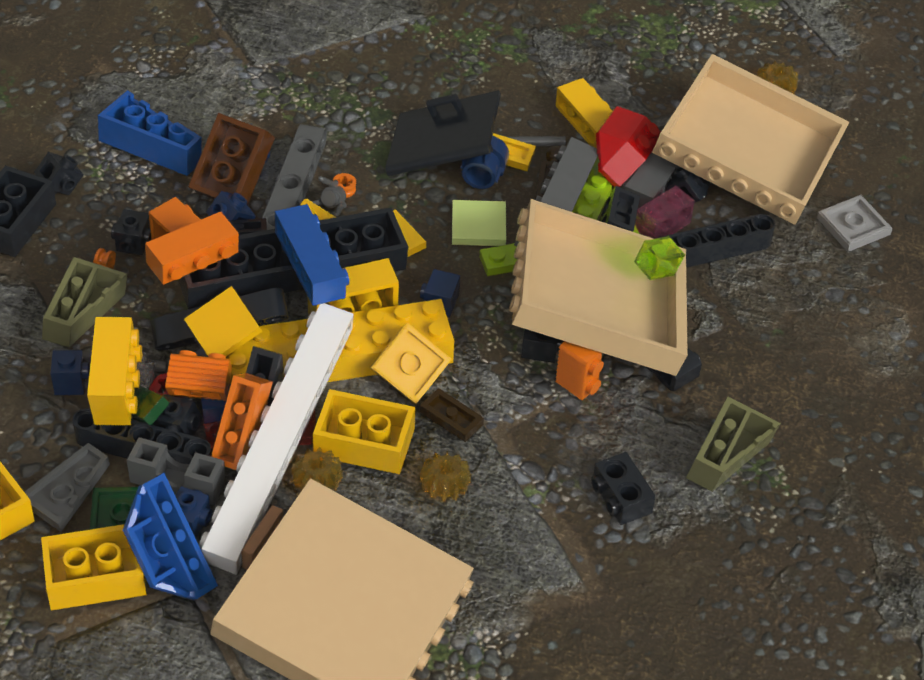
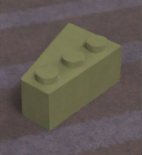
[42,257,127,347]
[686,397,781,492]

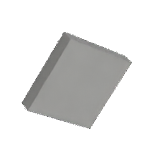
[817,195,892,252]

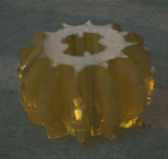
[756,61,798,94]
[291,447,343,491]
[420,451,471,503]

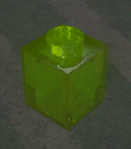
[634,236,685,280]

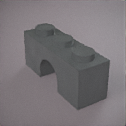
[127,438,226,505]

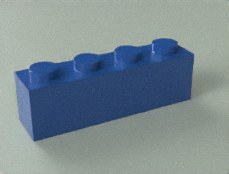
[275,204,349,306]

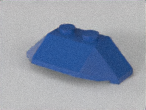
[123,473,218,600]

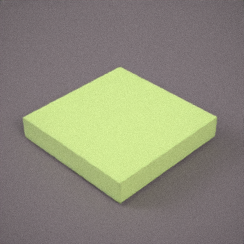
[452,200,506,246]

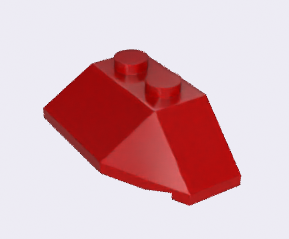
[596,106,661,187]

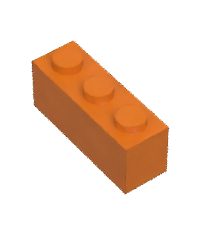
[145,212,239,285]
[211,373,273,470]

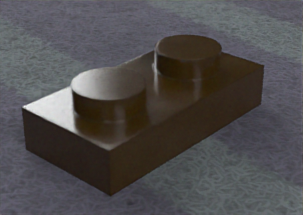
[420,388,484,442]

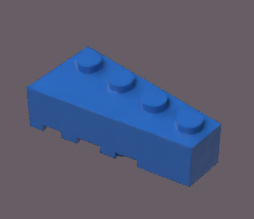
[98,90,202,176]

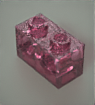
[635,186,695,239]

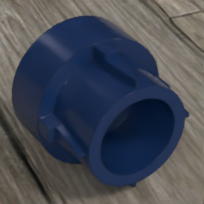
[461,135,509,189]

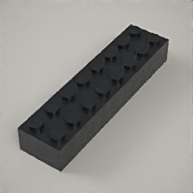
[178,207,408,309]

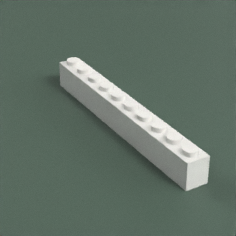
[199,303,354,575]

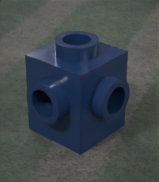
[206,191,256,221]
[175,486,213,538]

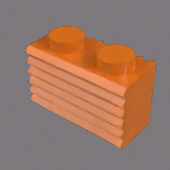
[555,341,604,400]
[165,350,232,401]

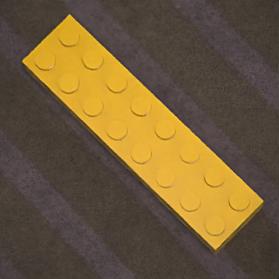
[226,299,454,384]

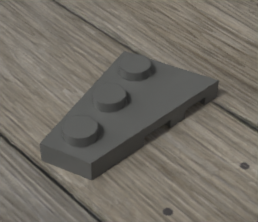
[25,443,110,532]

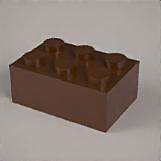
[188,113,275,206]

